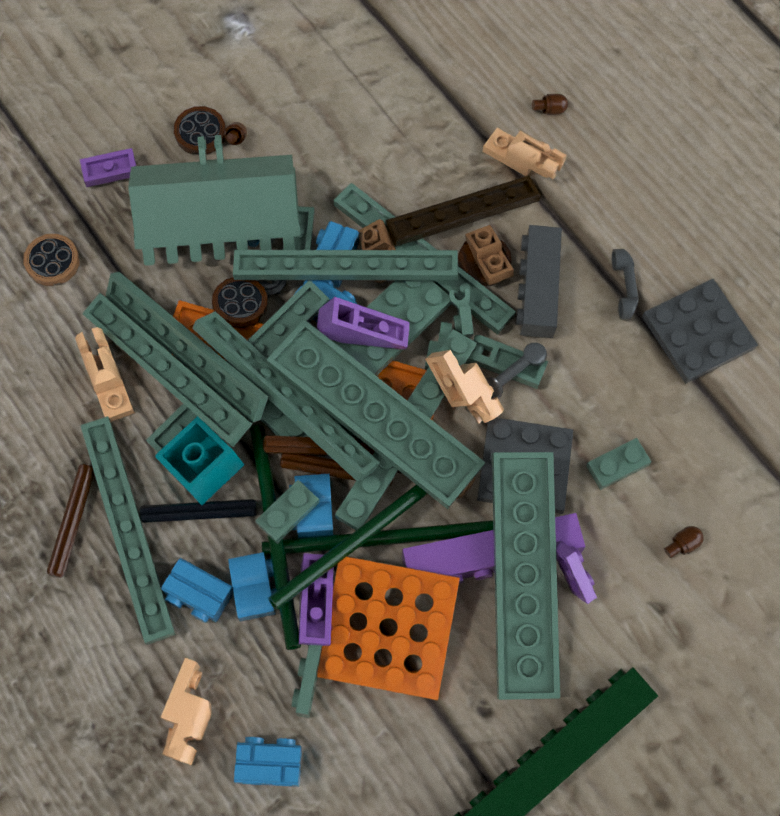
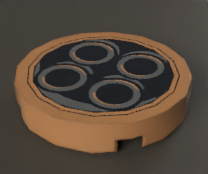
[23,234,80,286]

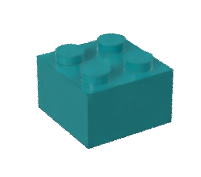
[155,416,245,505]

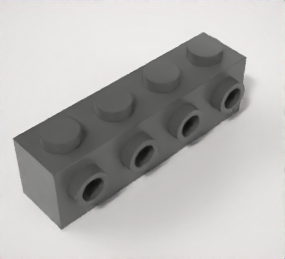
[516,225,562,338]

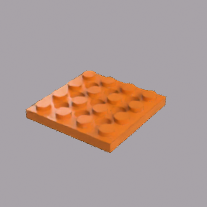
[317,556,460,700]

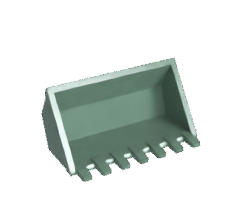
[128,135,301,266]

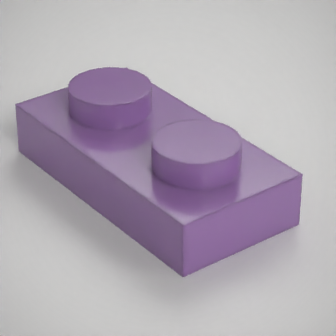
[80,148,137,187]
[556,541,597,604]

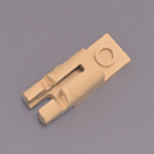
[482,128,567,179]
[75,327,135,422]
[425,350,504,424]
[160,658,212,765]

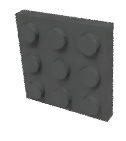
[642,279,758,384]
[477,418,574,514]

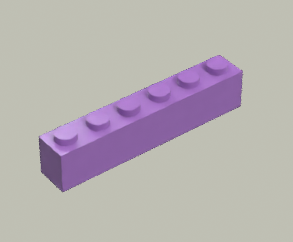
[402,513,586,584]

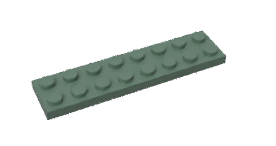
[261,280,451,437]
[266,319,486,510]
[492,452,560,700]

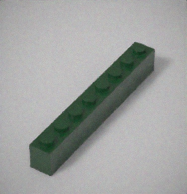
[454,667,658,816]

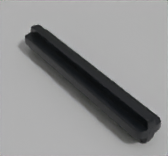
[140,499,257,523]

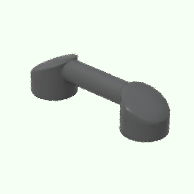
[611,249,639,320]
[486,342,547,399]

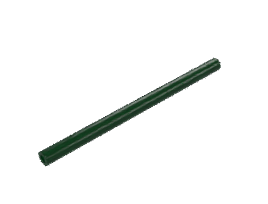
[250,425,301,650]
[268,485,428,610]
[262,520,493,556]

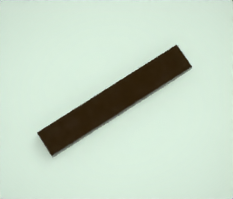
[385,176,541,247]

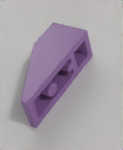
[317,297,410,350]
[299,553,334,646]

